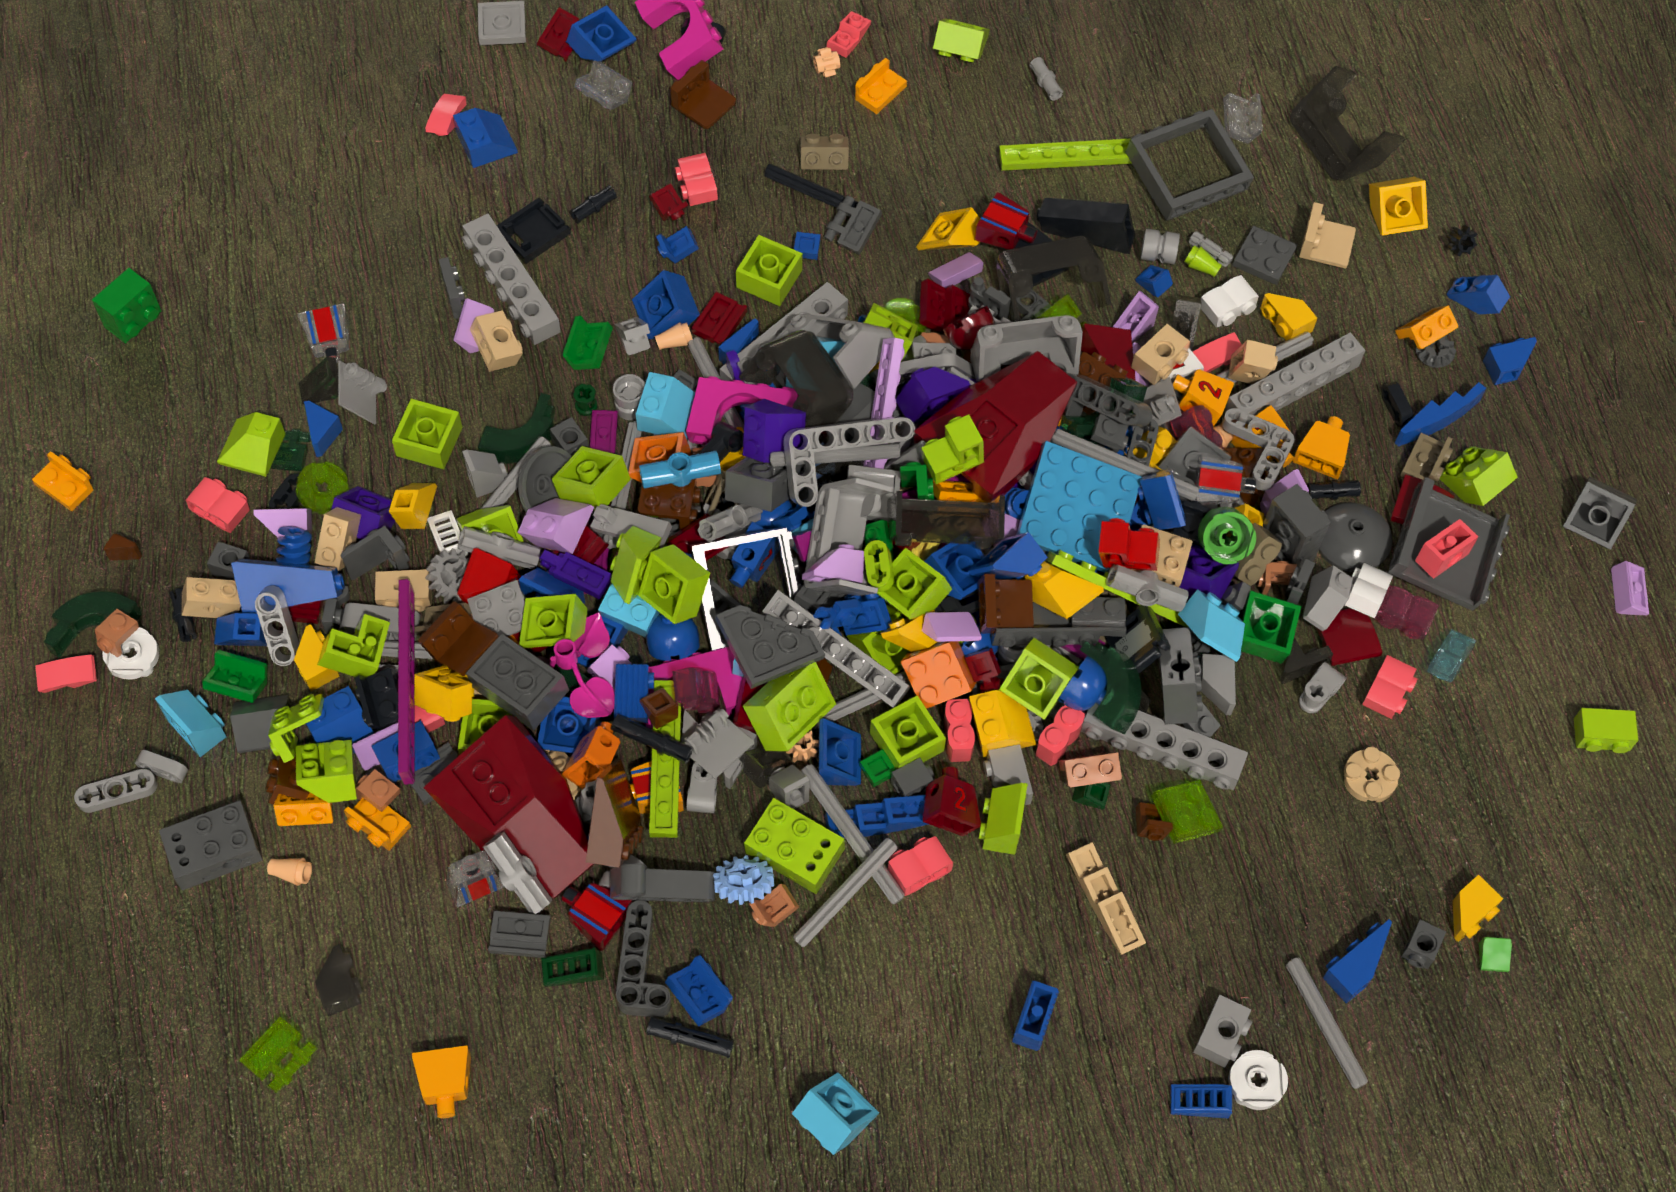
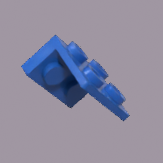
[843,584,892,636]

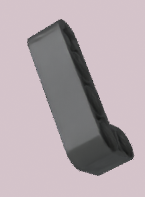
[1062,373,1153,427]
[610,864,715,902]
[616,900,672,1018]

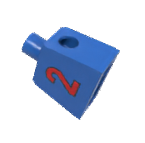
[729,522,779,588]

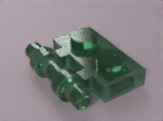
[270,428,311,472]

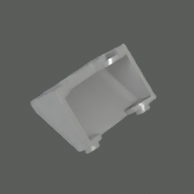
[970,315,1083,383]

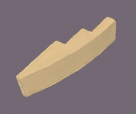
[1066,842,1146,955]

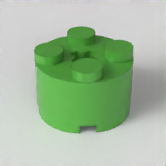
[1198,507,1256,564]

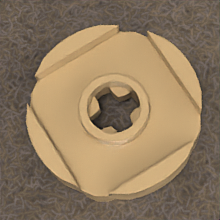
[1343,747,1400,802]

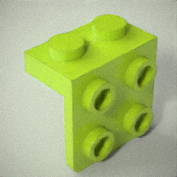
[268,694,324,763]

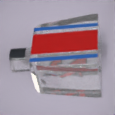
[297,303,350,364]
[1194,452,1256,505]
[446,850,505,907]

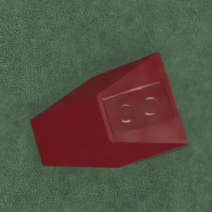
[913,351,1077,508]
[423,715,594,899]

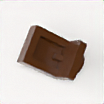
[1135,802,1173,841]

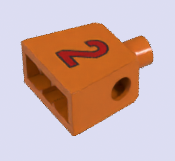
[561,722,620,789]

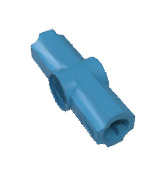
[639,451,721,489]

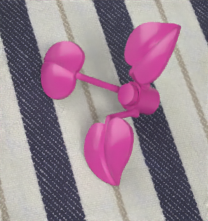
[549,613,615,718]

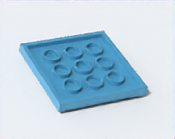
[1016,441,1142,573]

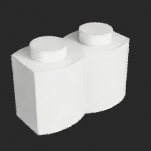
[1199,275,1259,328]
[1345,563,1393,618]

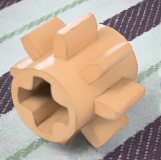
[813,47,840,78]
[786,731,819,765]

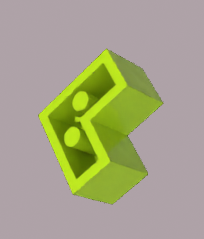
[863,303,918,362]
[921,414,984,484]
[317,614,390,677]

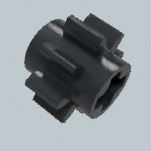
[1446,225,1478,256]

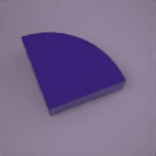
[726,350,745,382]

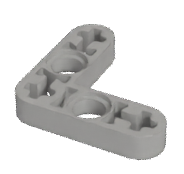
[899,353,975,381]
[1222,408,1294,491]

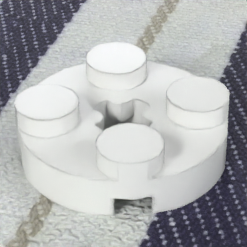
[102,627,159,679]
[1228,1050,1288,1110]

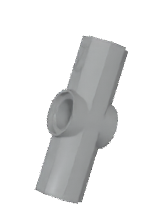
[697,504,763,542]
[458,526,541,570]
[1106,564,1188,612]
[483,832,552,914]

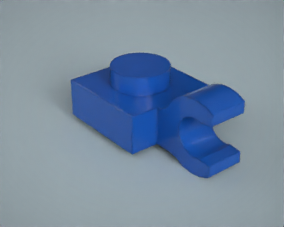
[772,499,815,531]
[813,599,862,629]

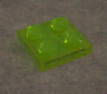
[1151,780,1223,844]

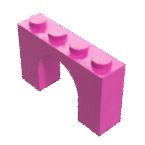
[635,0,723,80]
[686,376,801,445]
[644,647,742,730]

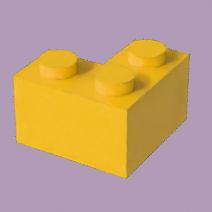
[414,666,474,722]

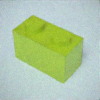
[1574,708,1638,753]

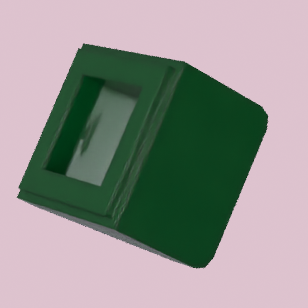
[1072,782,1111,810]

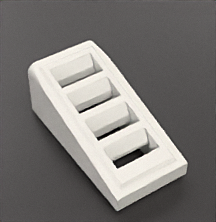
[427,510,468,556]

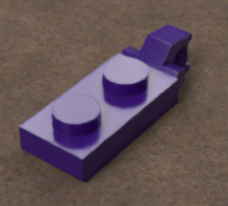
[539,550,612,600]

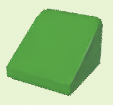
[1479,937,1512,972]

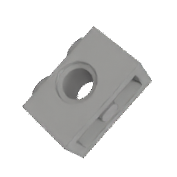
[1193,995,1252,1068]

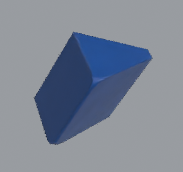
[1135,265,1173,297]

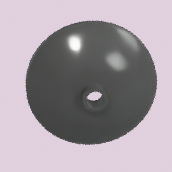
[518,446,572,513]
[1319,503,1392,573]

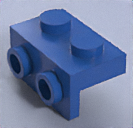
[665,955,733,1027]

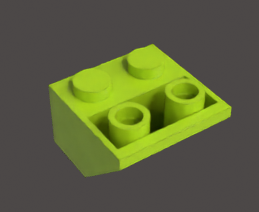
[1439,446,1518,506]
[296,740,357,803]

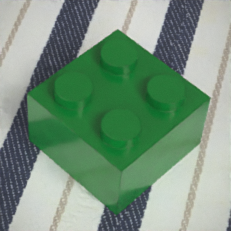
[92,268,162,344]
[1238,591,1301,664]

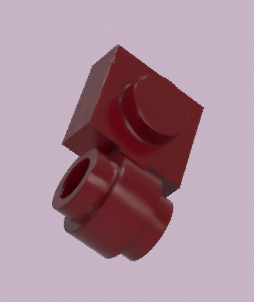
[965,647,1004,693]

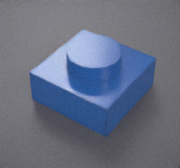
[794,232,821,260]

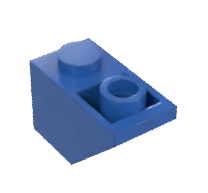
[1447,275,1510,315]
[1483,337,1537,385]
[214,613,267,646]

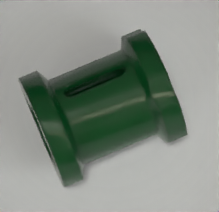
[573,384,598,416]

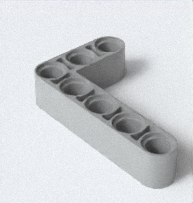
[784,416,915,507]

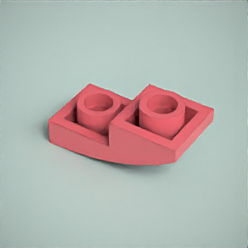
[826,11,871,58]
[425,93,467,136]
[1192,332,1242,373]
[35,655,97,693]

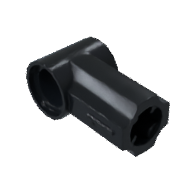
[698,422,744,462]

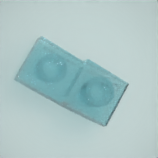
[1427,629,1476,683]

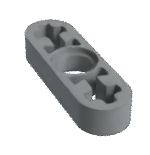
[74,769,158,813]

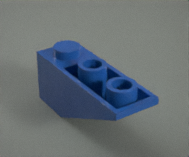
[1323,919,1392,1004]

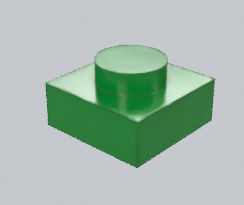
[859,749,896,788]

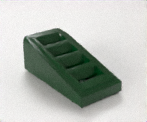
[541,948,604,987]

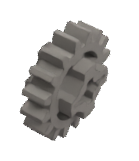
[426,549,470,604]

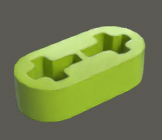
[864,540,894,592]

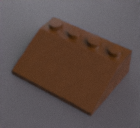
[586,759,644,868]

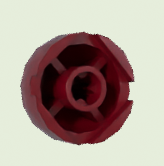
[943,306,995,350]

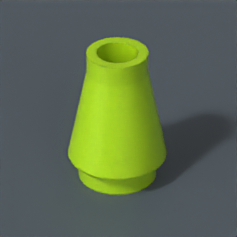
[1184,245,1222,277]

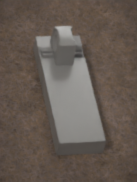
[590,504,672,549]

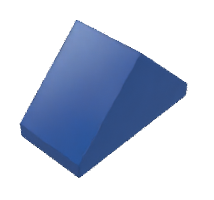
[304,401,343,457]

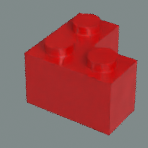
[1099,518,1160,571]

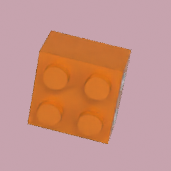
[901,641,977,709]

